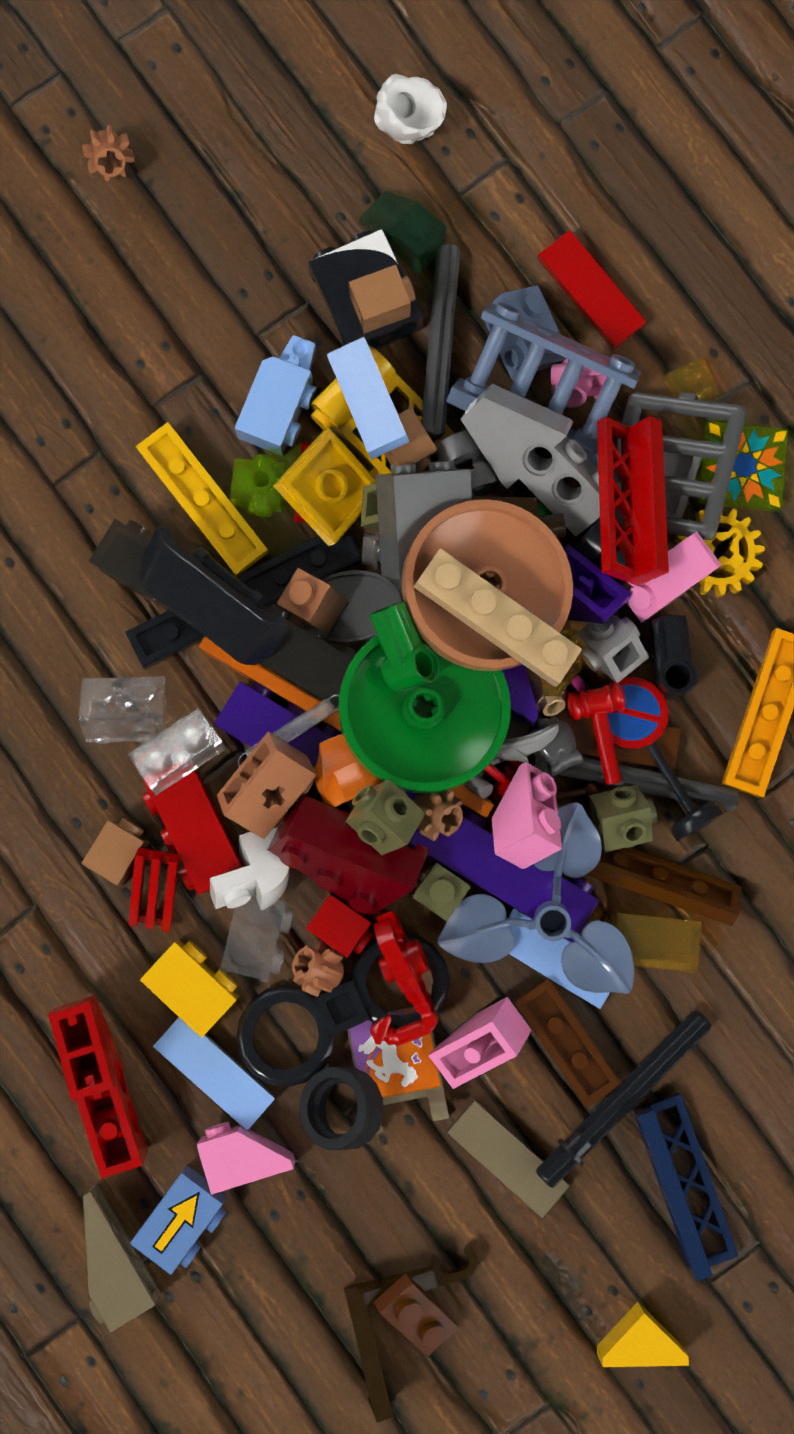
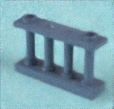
[446,302,641,468]

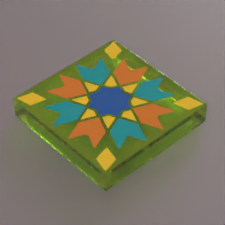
[698,421,788,512]

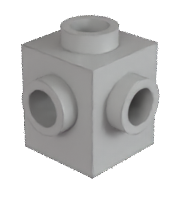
[576,614,649,683]

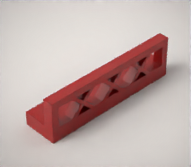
[597,416,669,586]

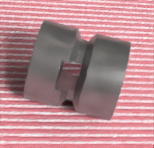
[435,430,502,496]

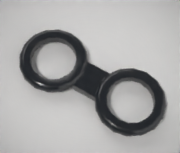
[236,933,450,1087]

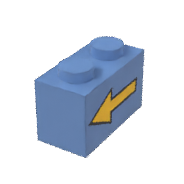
[130,1165,227,1275]

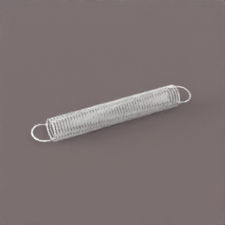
[238,695,339,767]

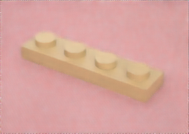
[413,548,582,687]

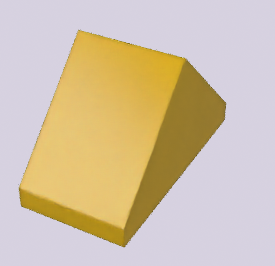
[597,1301,689,1367]

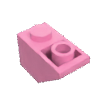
[492,762,562,869]

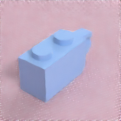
[234,335,317,456]

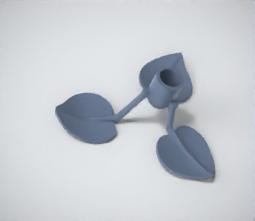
[438,802,634,994]

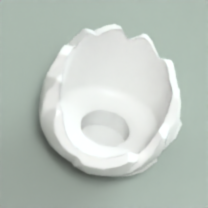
[374,74,447,144]

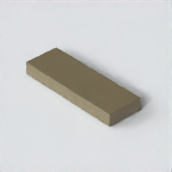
[446,1099,570,1218]

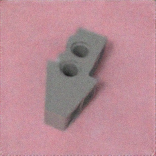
[461,384,600,537]

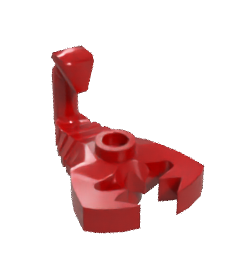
[370,910,439,1047]

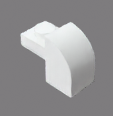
[210,827,290,911]

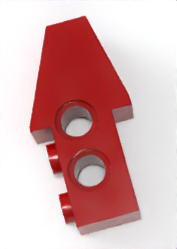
[48,995,148,1179]

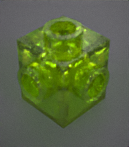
[230,454,286,517]

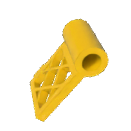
[311,346,454,479]

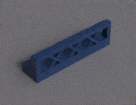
[632,1093,739,1281]

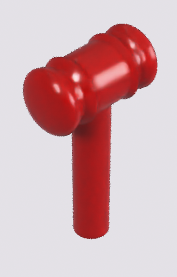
[567,683,626,785]

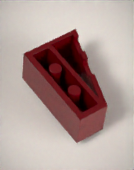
[267,795,430,917]

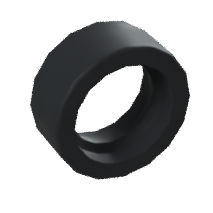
[299,1067,383,1150]

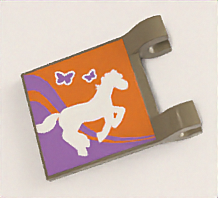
[347,1007,449,1132]

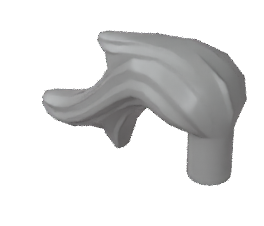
[463,724,559,799]

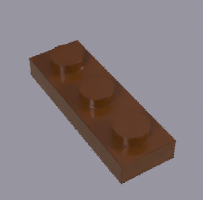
[513,978,621,1108]

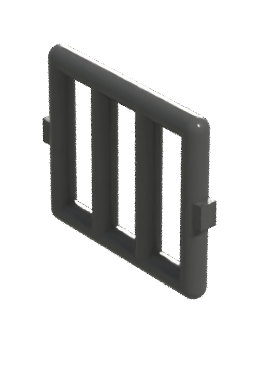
[598,392,747,540]

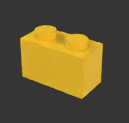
[140,940,240,1038]

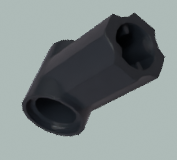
[649,615,697,700]

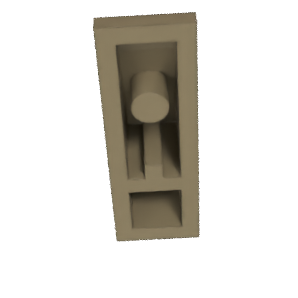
[83,1183,161,1333]

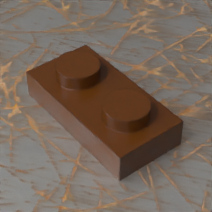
[374,1273,459,1357]

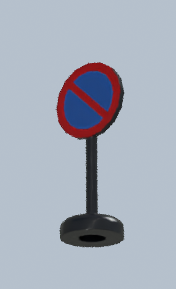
[607,677,727,842]

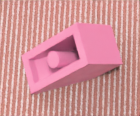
[622,532,721,623]
[428,997,532,1089]
[196,1122,296,1195]

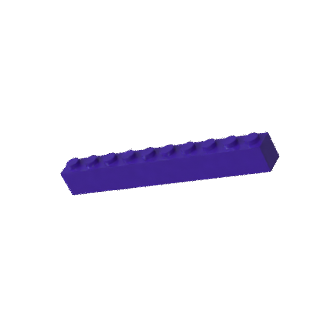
[214,681,599,942]

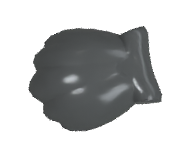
[529,717,584,777]

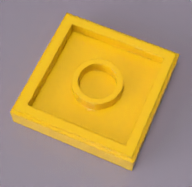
[273,428,376,546]

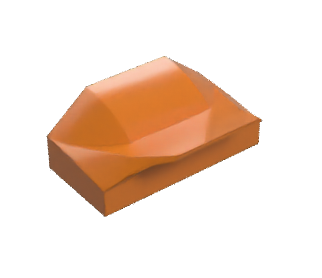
[314,734,382,808]

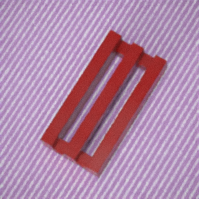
[128,848,180,932]

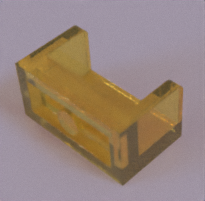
[611,912,702,973]

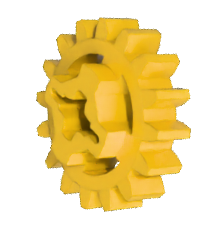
[674,509,765,598]

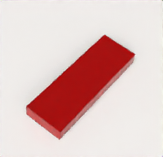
[537,230,646,350]

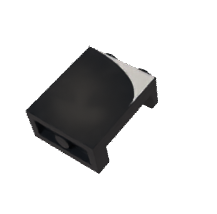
[308,229,423,349]

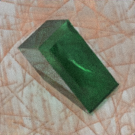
[359,191,447,274]

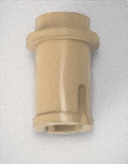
[526,668,566,716]

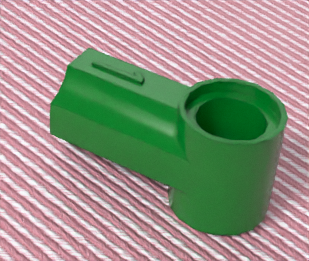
[369,601,440,692]

